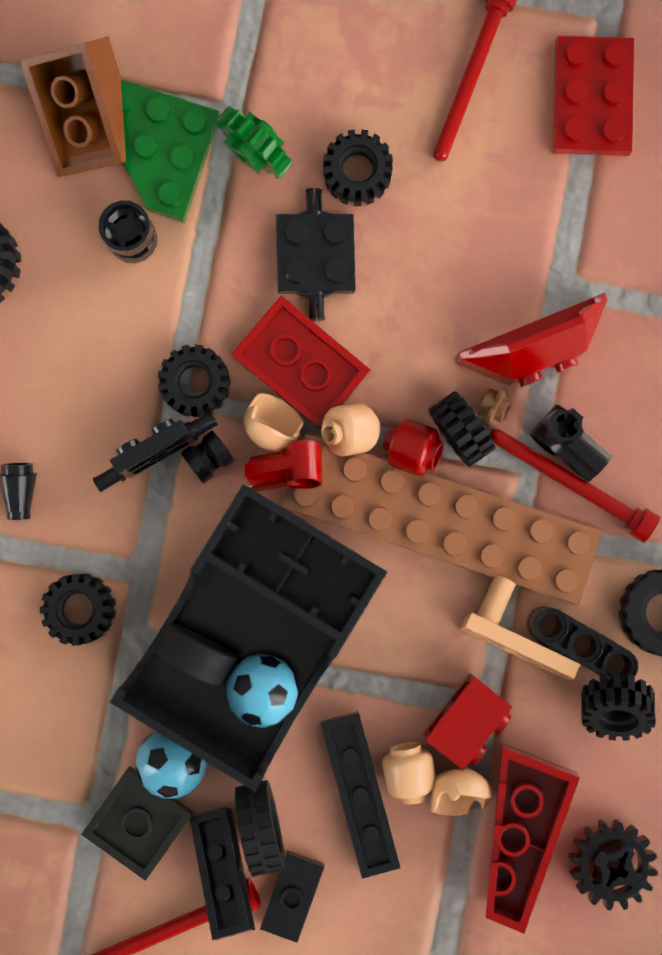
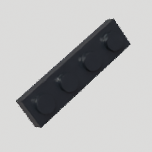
[321,711,400,879]

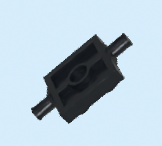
[276,188,356,321]
[93,411,218,492]

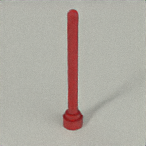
[433,0,517,162]
[489,429,660,543]
[91,877,261,955]

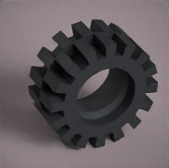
[323,129,393,206]
[158,344,231,418]
[428,391,496,467]
[40,574,116,646]
[581,674,656,741]

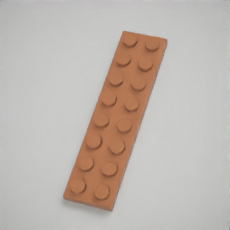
[281,434,603,605]

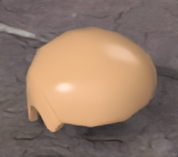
[243,393,304,452]
[430,767,492,816]

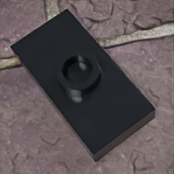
[260,851,324,943]

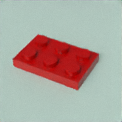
[553,36,634,156]
[231,295,371,431]

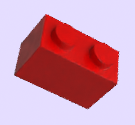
[423,673,512,771]

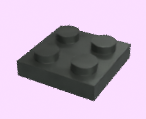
[81,766,193,881]

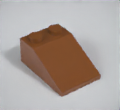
[20,36,126,177]

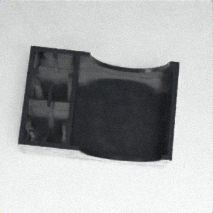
[110,484,387,792]

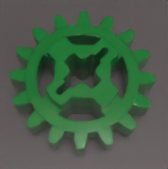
[215,106,292,178]

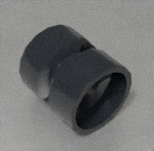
[99,200,157,263]

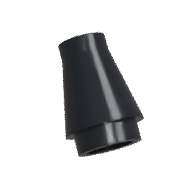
[0,463,37,520]

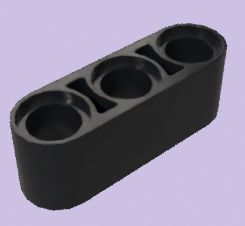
[527,606,639,679]

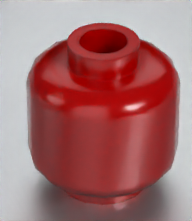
[383,420,444,476]

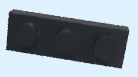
[190,807,255,940]

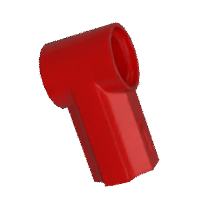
[244,440,322,492]

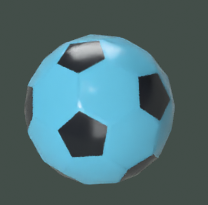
[225,654,298,728]
[135,731,207,799]

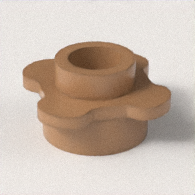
[478,387,512,429]

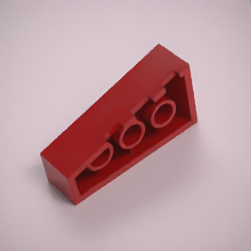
[486,743,580,934]

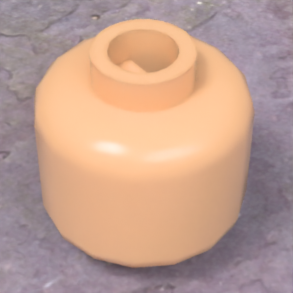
[321,403,380,457]
[382,742,436,805]

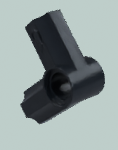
[530,404,612,482]

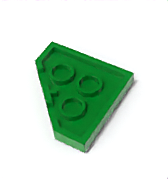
[121,80,220,223]

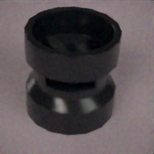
[181,430,235,484]

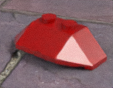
[455,293,608,388]

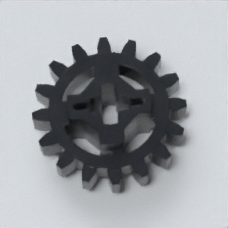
[568,819,658,911]

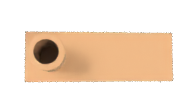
[459,575,580,680]

